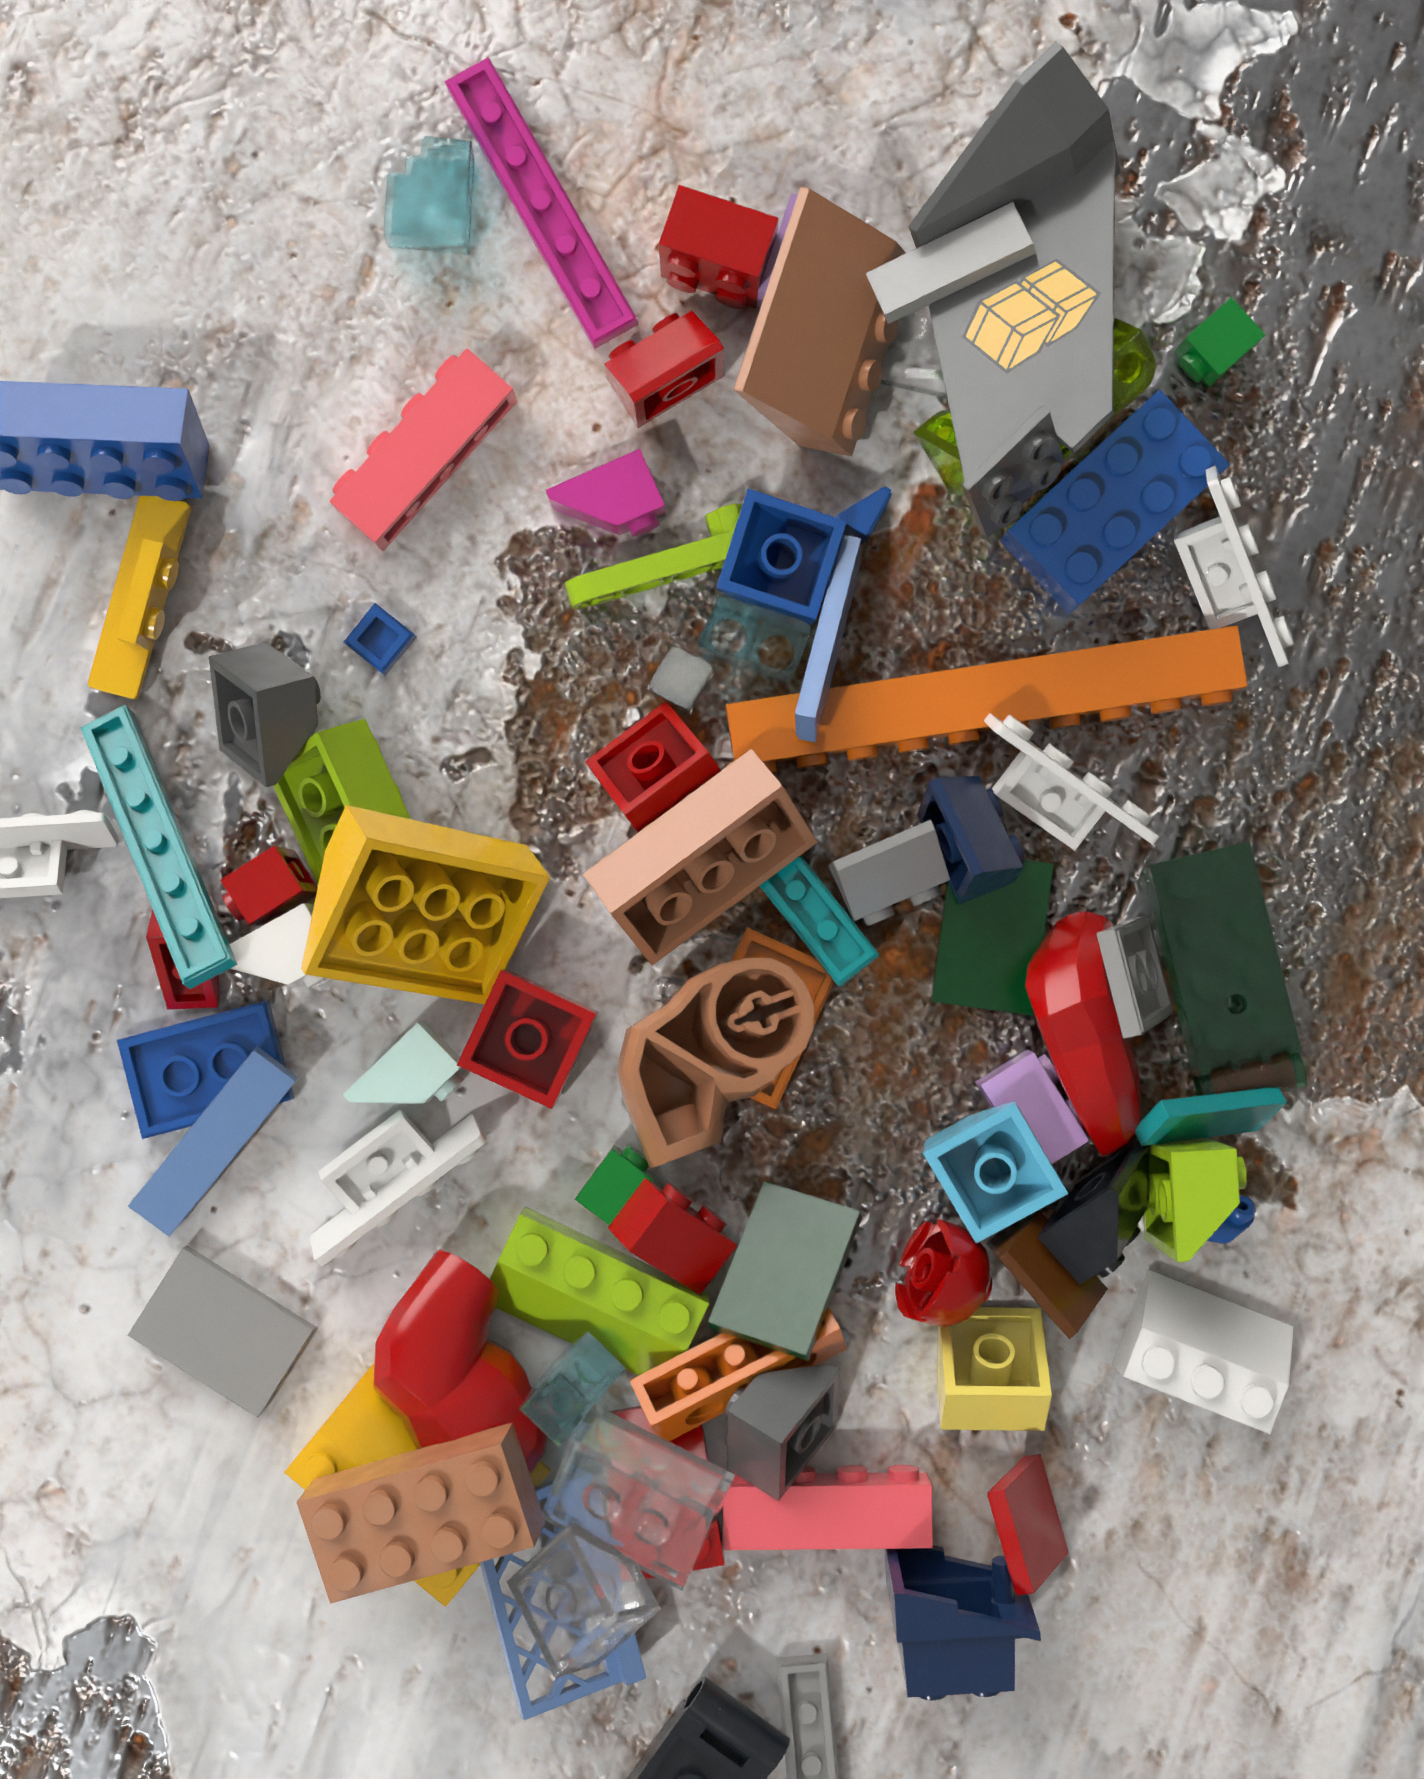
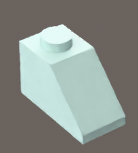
[343,1021,464,1104]

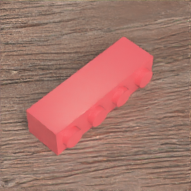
[329,348,518,551]
[722,1465,933,1550]

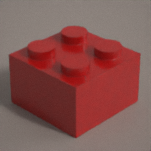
[658,185,779,309]
[457,969,599,1109]

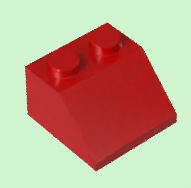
[604,310,724,428]
[585,701,721,833]

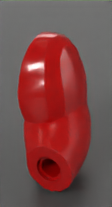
[1025,911,1141,1157]
[373,1250,549,1474]

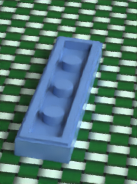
[795,535,861,742]
[128,1046,298,1237]

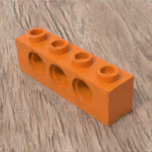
[629,1307,847,1445]

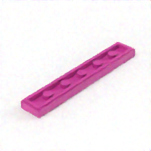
[444,57,638,349]

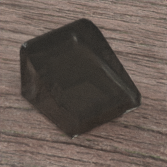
[646,645,716,715]

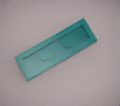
[759,855,880,988]
[1135,1087,1287,1146]

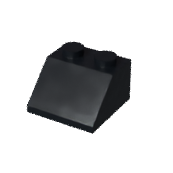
[1037,1140,1150,1284]

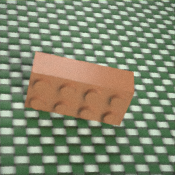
[583,749,817,966]
[296,1422,545,1604]

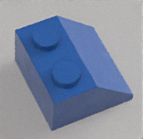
[716,488,847,629]

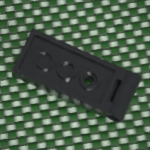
[627,1676,790,1779]

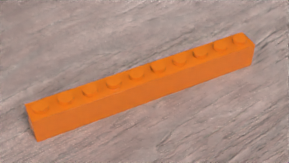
[725,625,1248,773]

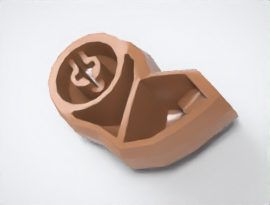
[616,958,814,1168]

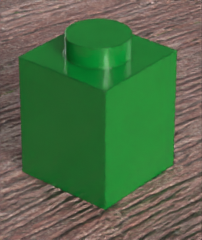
[1175,297,1266,389]
[574,1144,655,1225]

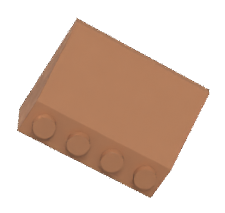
[733,187,906,456]

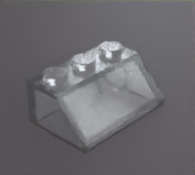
[542,1404,735,1591]

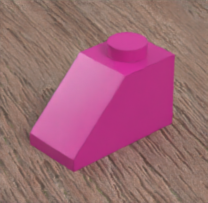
[545,449,666,537]

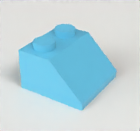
[923,1101,1068,1243]

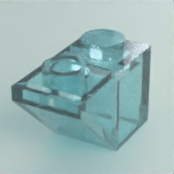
[519,1332,625,1446]

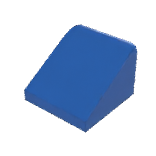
[834,486,892,544]

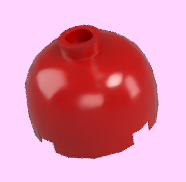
[895,1219,993,1327]

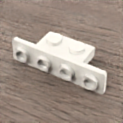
[1174,466,1294,667]
[984,713,1159,851]
[0,810,118,898]
[309,1109,486,1266]

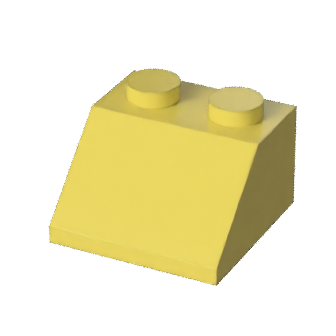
[937,1307,1052,1431]

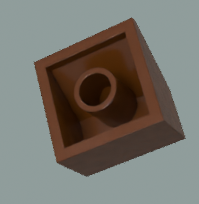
[986,1208,1108,1340]

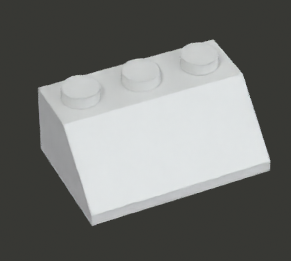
[1112,1269,1294,1434]

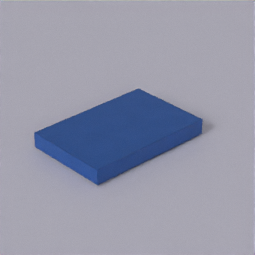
[117,1000,295,1139]

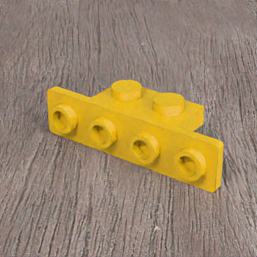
[88,496,191,700]

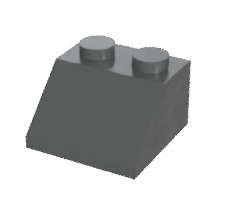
[209,642,321,788]
[725,1363,841,1501]

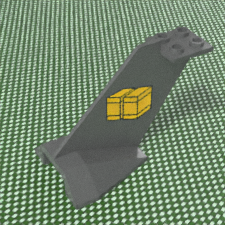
[908,41,1121,539]

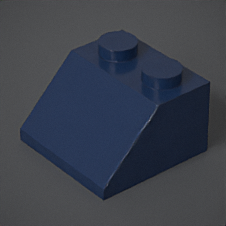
[917,776,1025,905]

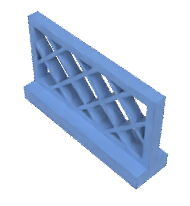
[480,1468,646,1720]

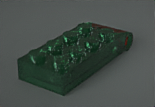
[1142,841,1307,1096]

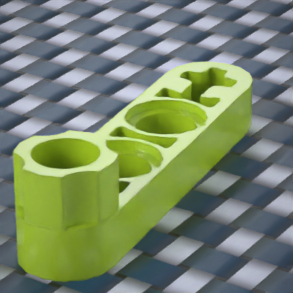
[565,503,743,609]

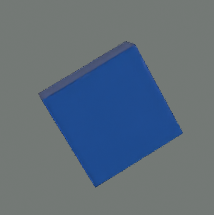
[343,603,417,676]

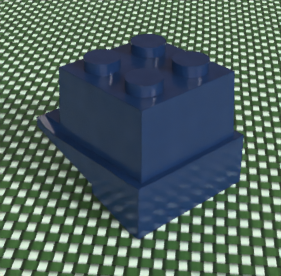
[884,1545,1041,1701]

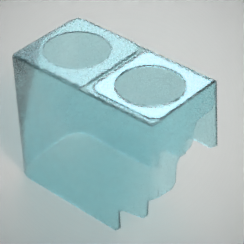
[384,136,475,255]
[698,594,810,685]

